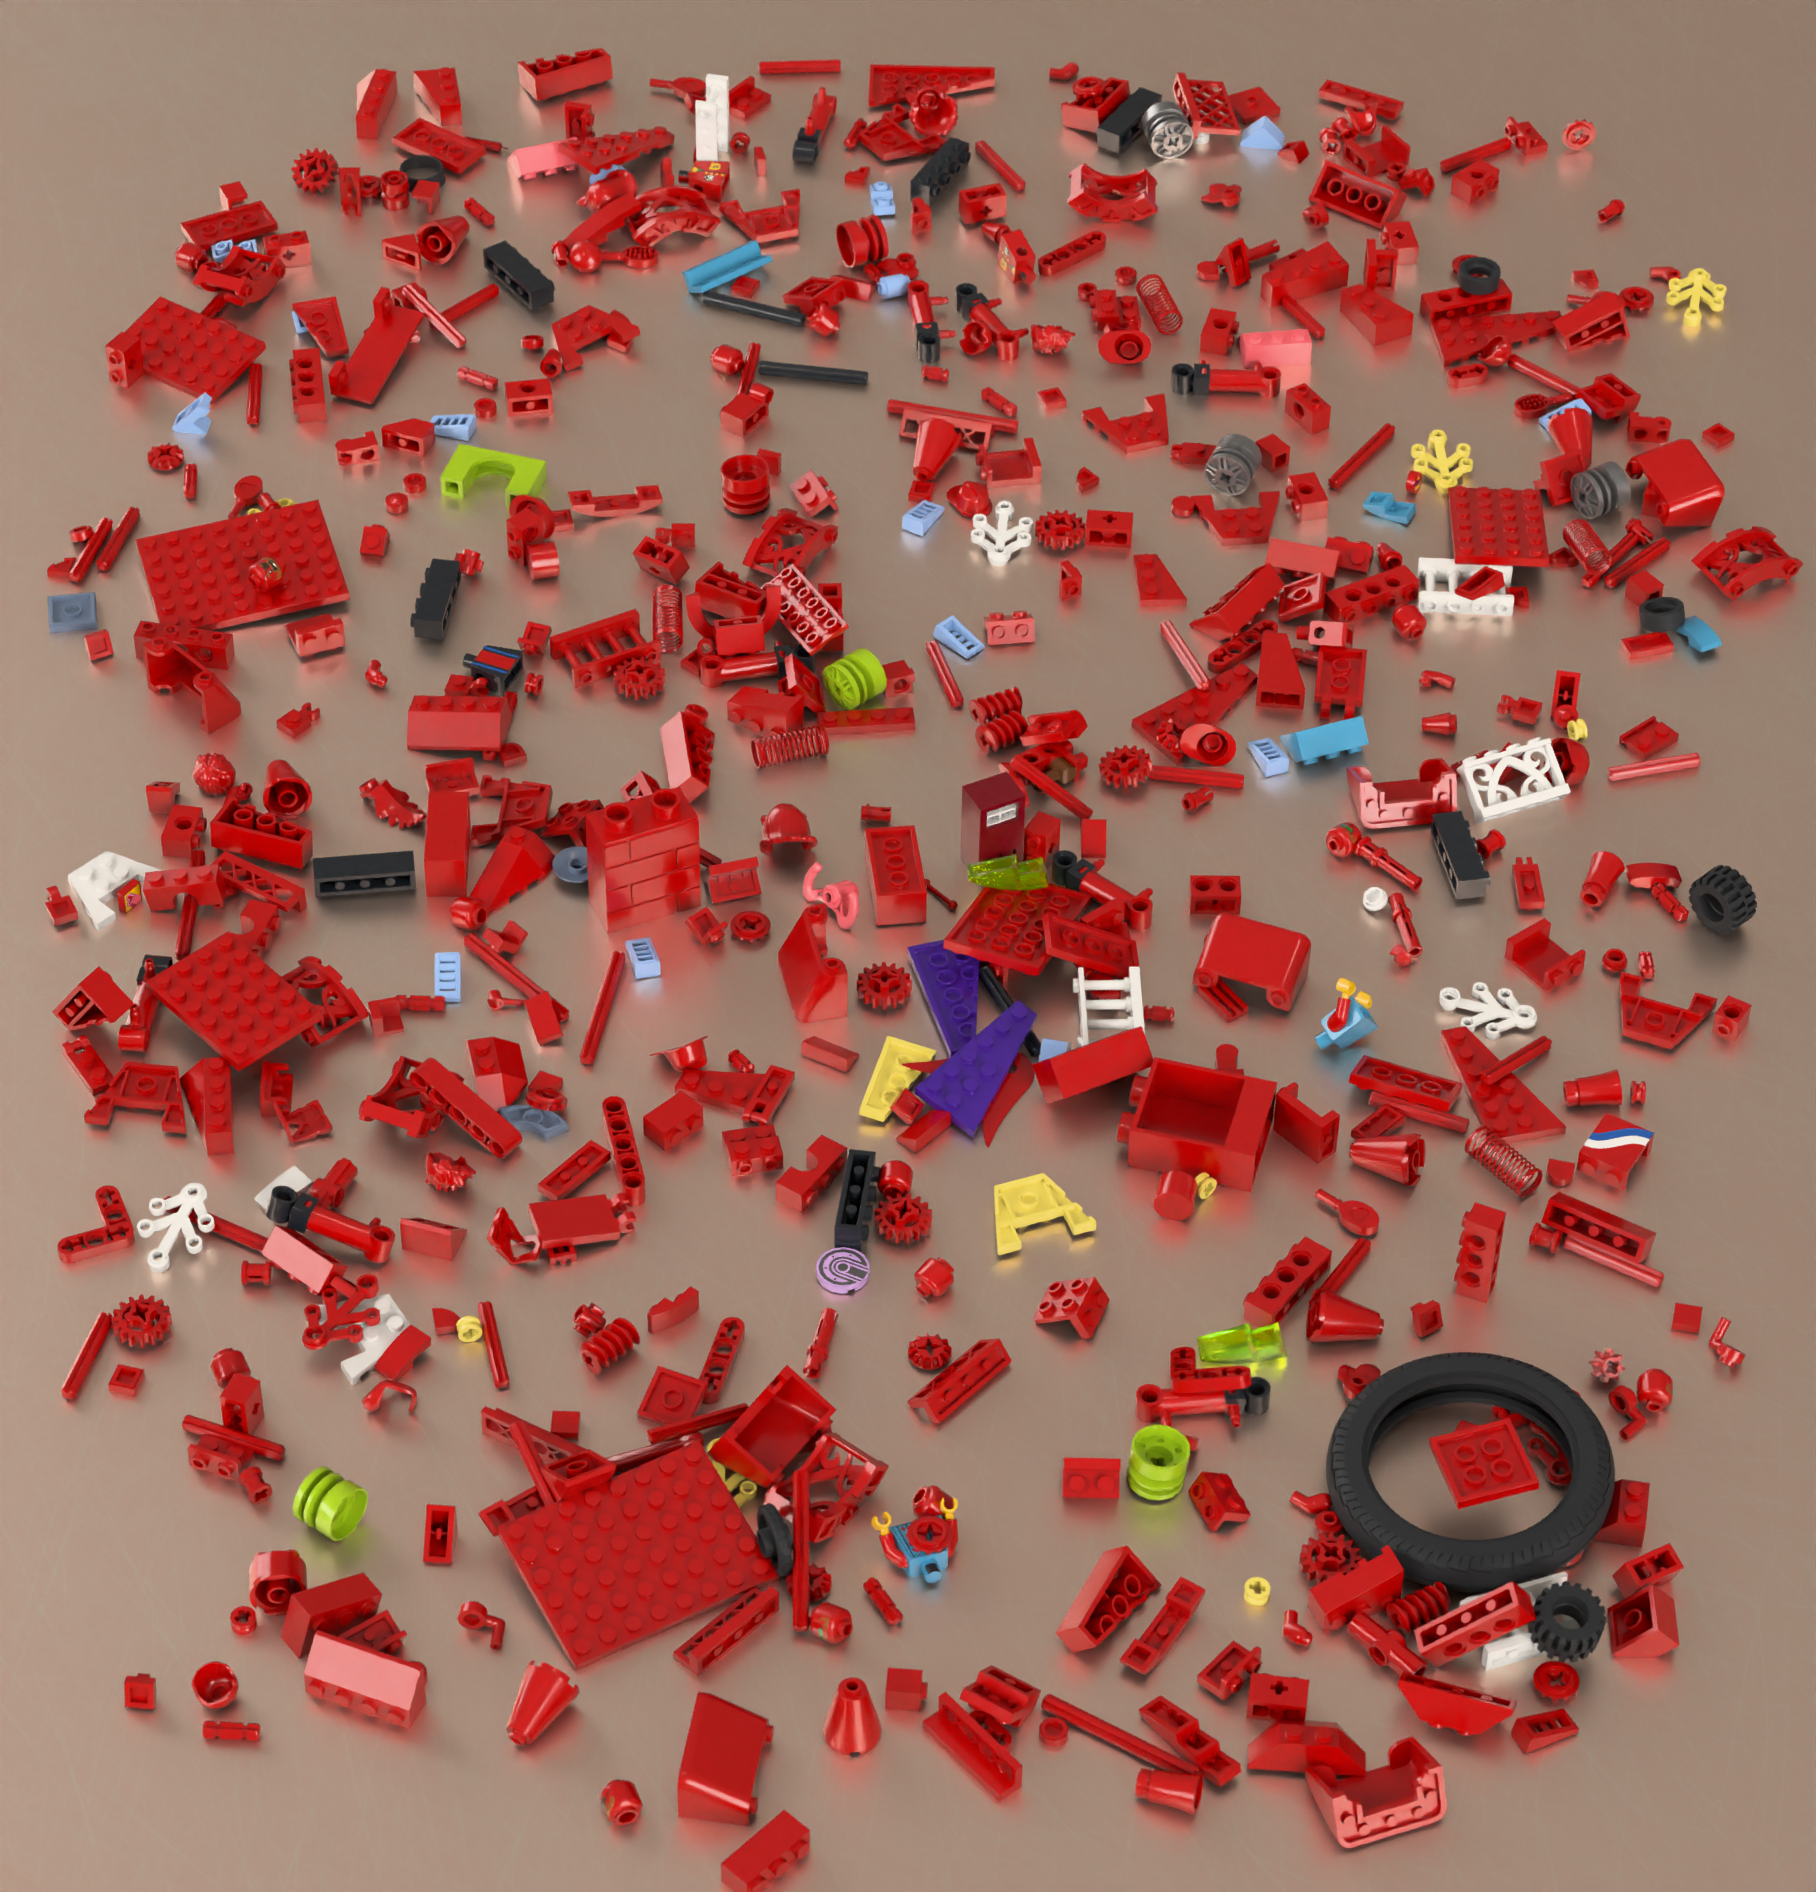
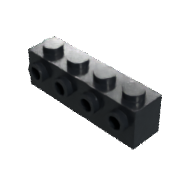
[1096,87,1162,153]
[910,137,971,207]
[483,241,555,310]
[410,559,461,640]
[1431,811,1490,900]
[313,850,416,897]
[834,1149,880,1252]

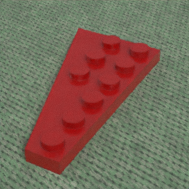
[558,126,675,175]
[1430,310,1562,368]
[1131,663,1258,766]
[1440,1026,1566,1147]

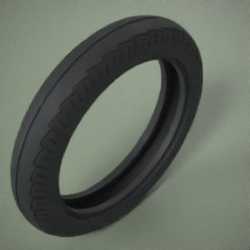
[1326,1352,1615,1592]

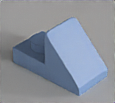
[172,393,212,434]

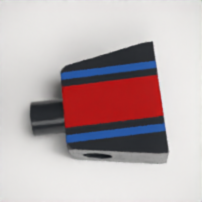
[462,645,524,697]

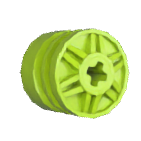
[823,648,887,711]
[1126,1424,1190,1501]
[292,1466,368,1541]

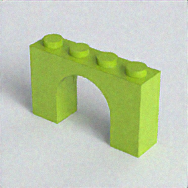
[440,444,547,508]

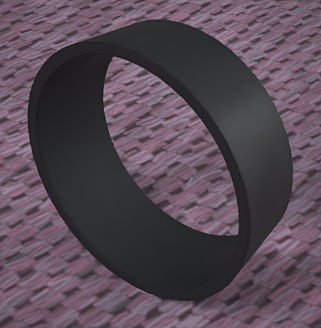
[400,155,446,193]

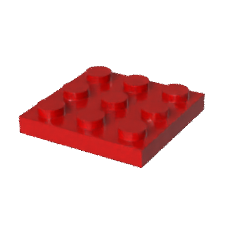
[1429,1418,1539,1509]

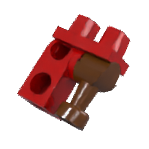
[1014,740,1088,793]

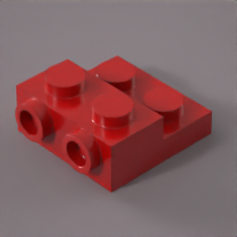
[782,276,846,314]
[1089,289,1141,331]
[722,1124,783,1177]

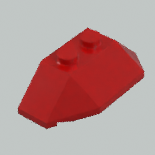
[464,1037,528,1112]
[1398,1671,1517,1736]
[1247,1719,1366,1776]

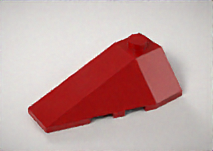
[469,825,555,915]

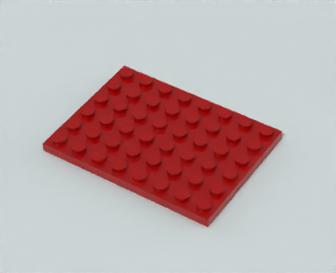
[136,500,350,631]
[497,1441,779,1671]

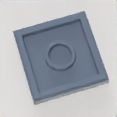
[47,592,98,633]

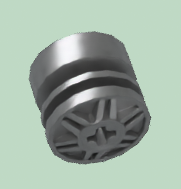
[1141,101,1194,159]
[1204,434,1262,496]
[1570,461,1631,519]

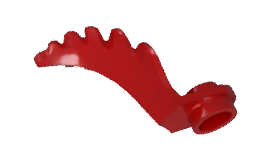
[359,778,427,828]

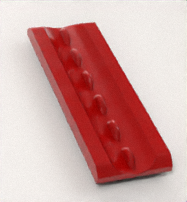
[761,564,849,657]

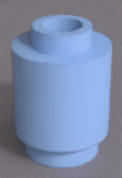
[877,274,911,299]

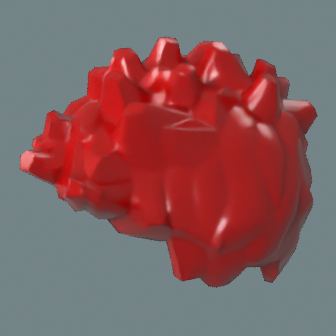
[1031,324,1075,355]
[192,752,236,796]
[425,1152,476,1192]

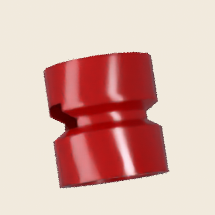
[380,170,410,211]

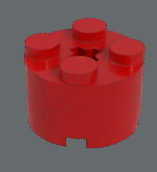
[249,1549,307,1616]

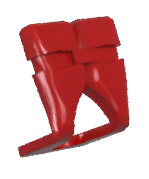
[273,1100,333,1144]
[486,1207,541,1265]

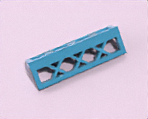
[682,240,772,293]

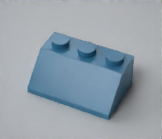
[1279,716,1369,765]

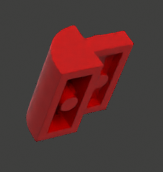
[1575,373,1641,423]
[1020,710,1088,746]
[959,1665,1041,1728]

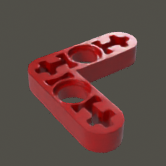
[57,1185,135,1264]
[1170,1347,1252,1393]

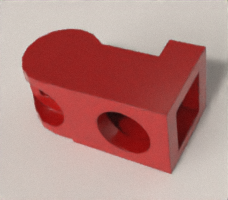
[1627,412,1672,443]
[335,431,380,466]
[1215,1044,1244,1075]

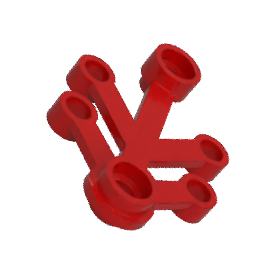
[302,1274,381,1350]
[1527,1390,1581,1486]

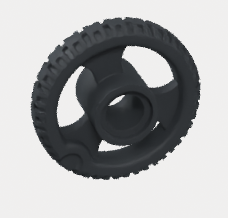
[757,1503,793,1577]

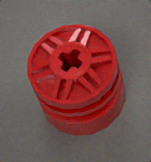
[836,214,889,268]
[720,454,771,514]

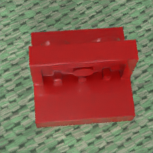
[1363,239,1398,291]
[1533,449,1588,507]
[777,654,826,715]
[702,857,762,905]
[1062,1457,1121,1499]

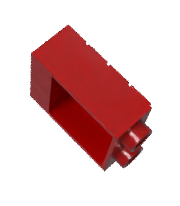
[585,786,701,934]
[1117,1057,1277,1192]

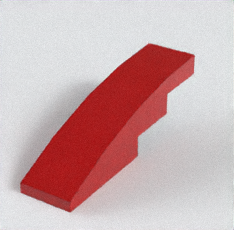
[563,192,642,256]
[1139,1695,1242,1787]

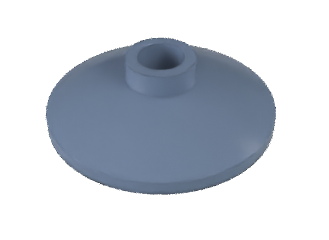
[553,846,588,883]

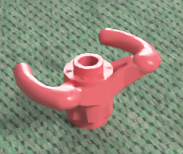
[803,862,859,929]

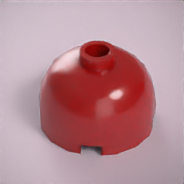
[1544,738,1590,786]

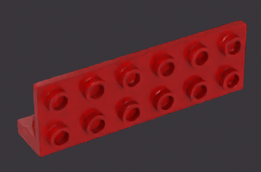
[328,287,424,404]

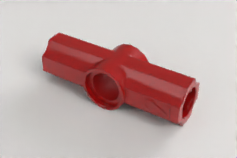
[310,1158,358,1209]
[1347,1612,1428,1676]

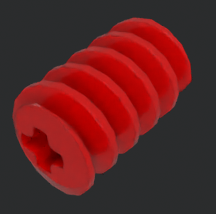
[969,687,1023,726]
[975,711,1029,754]
[580,1317,640,1375]
[1386,1581,1450,1635]

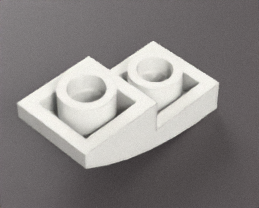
[254,1166,314,1211]

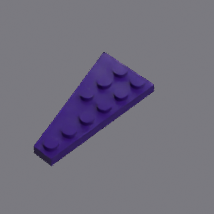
[907,940,979,1057]
[915,1000,1037,1138]

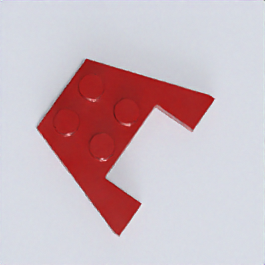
[859,103,946,161]
[719,189,800,243]
[551,305,641,373]
[1082,393,1169,454]
[1191,491,1280,546]
[469,775,553,848]
[1619,971,1717,1049]
[84,1062,186,1133]

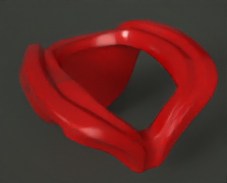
[1345,103,1378,137]
[361,1380,417,1412]

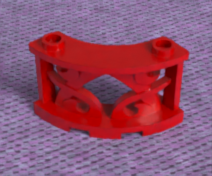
[1067,163,1158,223]
[624,186,721,247]
[192,245,286,302]
[742,508,838,577]
[1691,526,1803,600]
[281,956,370,1047]
[359,1056,464,1139]
[763,1433,889,1543]

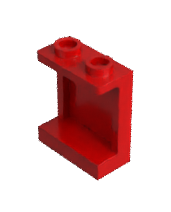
[975,438,1042,489]
[1273,1082,1340,1164]

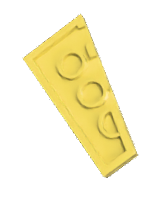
[859,1036,937,1122]

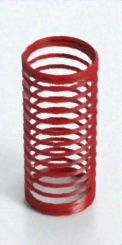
[1136,274,1183,335]
[1562,519,1612,575]
[652,585,683,653]
[751,724,830,769]
[1464,1126,1543,1198]

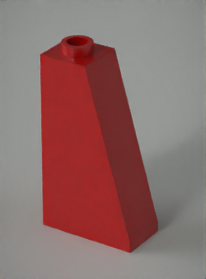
[1256,631,1305,710]

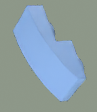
[869,182,895,215]
[211,239,259,263]

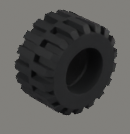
[1689,865,1757,935]
[1528,1582,1606,1663]

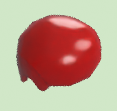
[569,241,602,273]
[959,320,992,355]
[1478,335,1512,367]
[191,1661,239,1710]

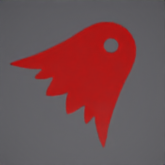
[902,1052,1035,1147]

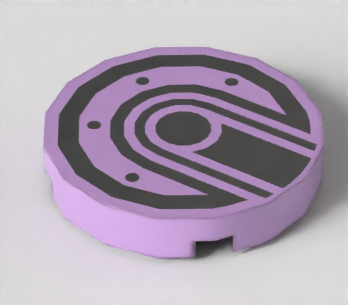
[816,1247,870,1294]

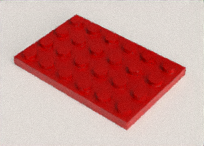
[105,296,266,404]
[1448,486,1549,567]
[943,869,1092,976]
[145,931,322,1071]

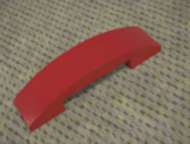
[568,485,663,517]
[478,1485,545,1537]
[1120,1577,1205,1675]

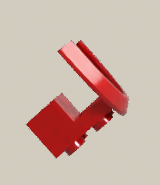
[686,584,782,657]

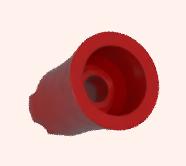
[1579,851,1625,908]
[1563,1069,1622,1107]
[1135,1769,1204,1816]

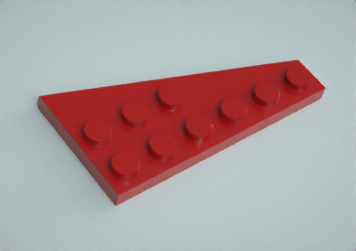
[869,64,995,107]

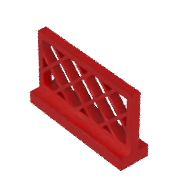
[1172,72,1240,139]

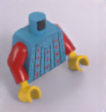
[1314,978,1379,1050]
[871,1497,958,1583]

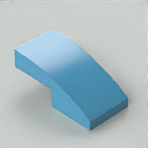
[1363,491,1416,524]
[1675,616,1722,652]

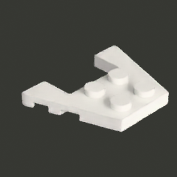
[68,851,163,931]
[304,1294,410,1385]

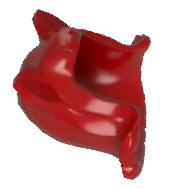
[907,83,958,137]
[577,169,637,214]
[759,803,818,855]

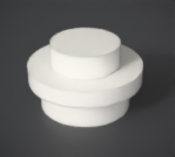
[1363,887,1388,911]

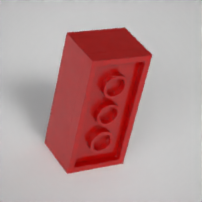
[424,792,471,897]
[865,825,927,926]
[1032,1026,1154,1104]

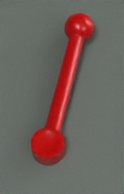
[924,879,958,910]

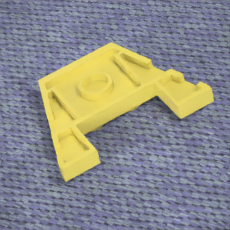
[994,1173,1097,1255]

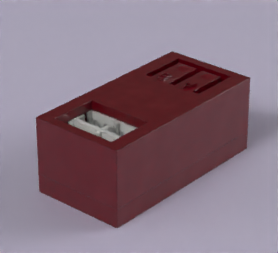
[960,771,1025,884]

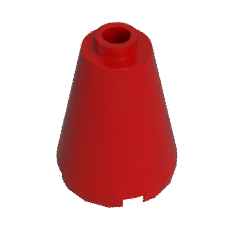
[416,216,470,264]
[1547,408,1593,469]
[913,418,962,482]
[263,759,312,820]
[1349,1134,1426,1187]
[1306,1288,1384,1343]
[506,1661,580,1746]
[823,1677,881,1755]

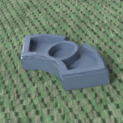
[498,1105,569,1140]

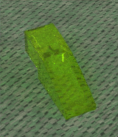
[967,854,1048,890]
[1197,1323,1287,1364]

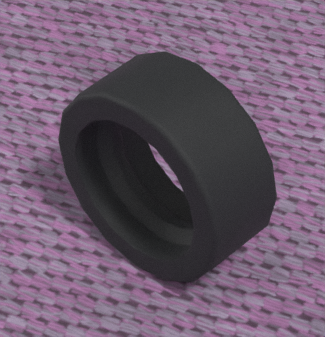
[1458,257,1501,295]
[1639,597,1685,632]

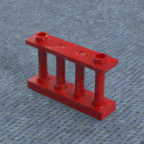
[549,609,661,689]

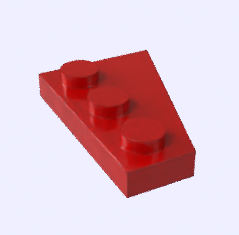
[292,296,349,357]

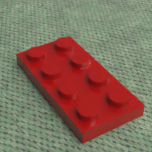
[393,118,486,174]
[181,200,278,252]
[1043,911,1141,980]
[1348,1055,1463,1112]

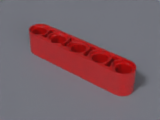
[409,1058,522,1159]
[602,1096,646,1207]

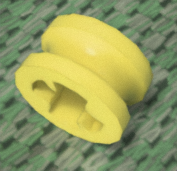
[1567,718,1587,741]
[1195,1172,1217,1199]
[456,1316,483,1342]
[1244,1577,1270,1606]

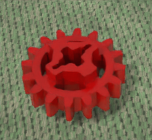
[291,148,338,195]
[1035,510,1085,550]
[614,657,666,700]
[1099,745,1153,789]
[857,962,912,1010]
[874,1193,932,1244]
[111,1294,172,1348]
[1299,1532,1362,1584]

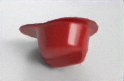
[1098,330,1151,365]
[947,481,993,518]
[509,495,556,539]
[1180,723,1236,766]
[650,1036,708,1072]

